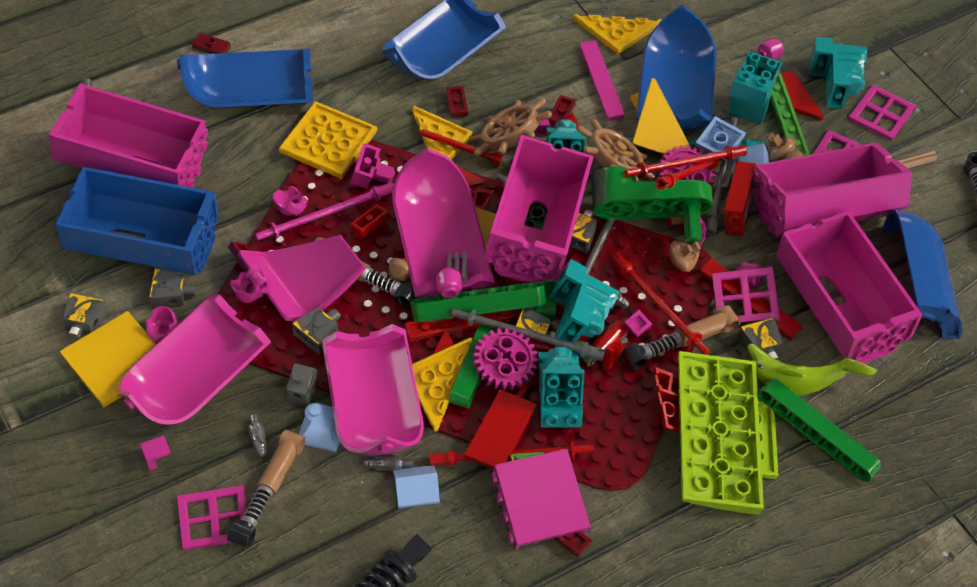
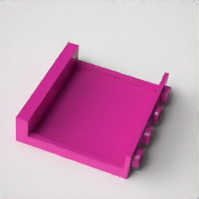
[491,449,591,550]

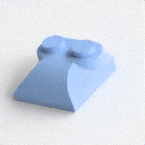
[696,116,746,161]
[299,403,340,453]

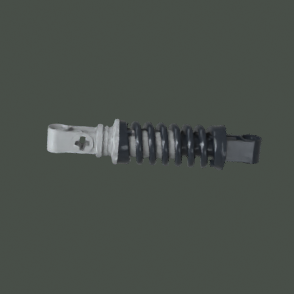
[355,534,433,587]

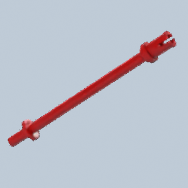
[624,145,747,179]
[655,159,722,190]
[611,253,710,355]
[430,441,594,467]

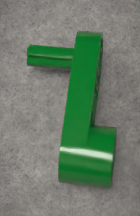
[591,166,713,245]

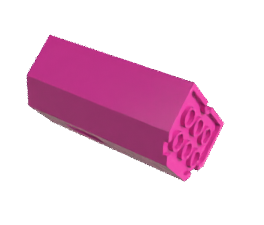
[49,83,208,188]
[484,135,593,283]
[753,142,912,238]
[776,211,922,363]

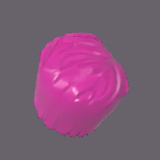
[272,186,308,216]
[230,272,264,303]
[146,306,178,342]

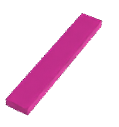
[579,40,625,121]

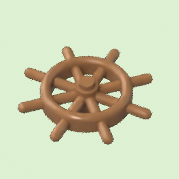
[470,98,552,157]
[577,120,655,182]

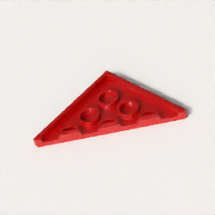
[769,70,824,121]

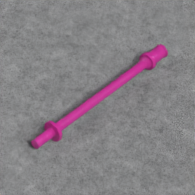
[255,182,394,240]

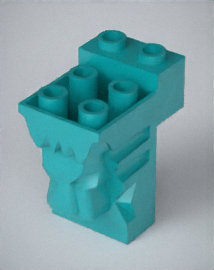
[809,37,868,109]
[728,51,783,124]
[546,120,586,153]
[548,259,620,343]
[537,347,585,427]

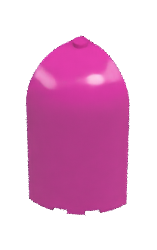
[392,149,495,298]
[118,293,271,424]
[322,324,424,455]

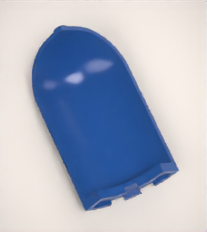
[381,0,506,79]
[636,4,717,130]
[177,49,313,107]
[882,210,962,339]

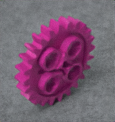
[657,145,716,187]
[473,328,538,391]

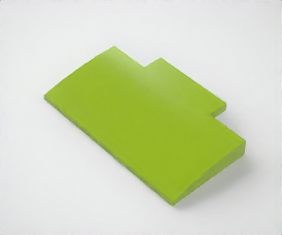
[678,351,778,515]

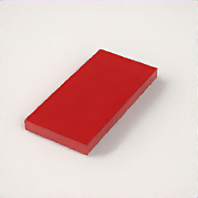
[464,389,537,470]

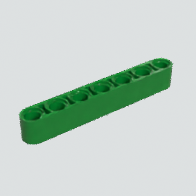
[411,282,547,322]
[758,378,881,482]

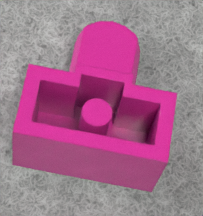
[350,143,395,189]

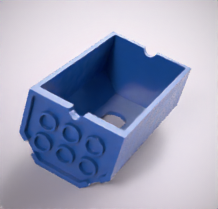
[55,167,219,275]

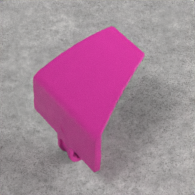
[238,235,366,321]

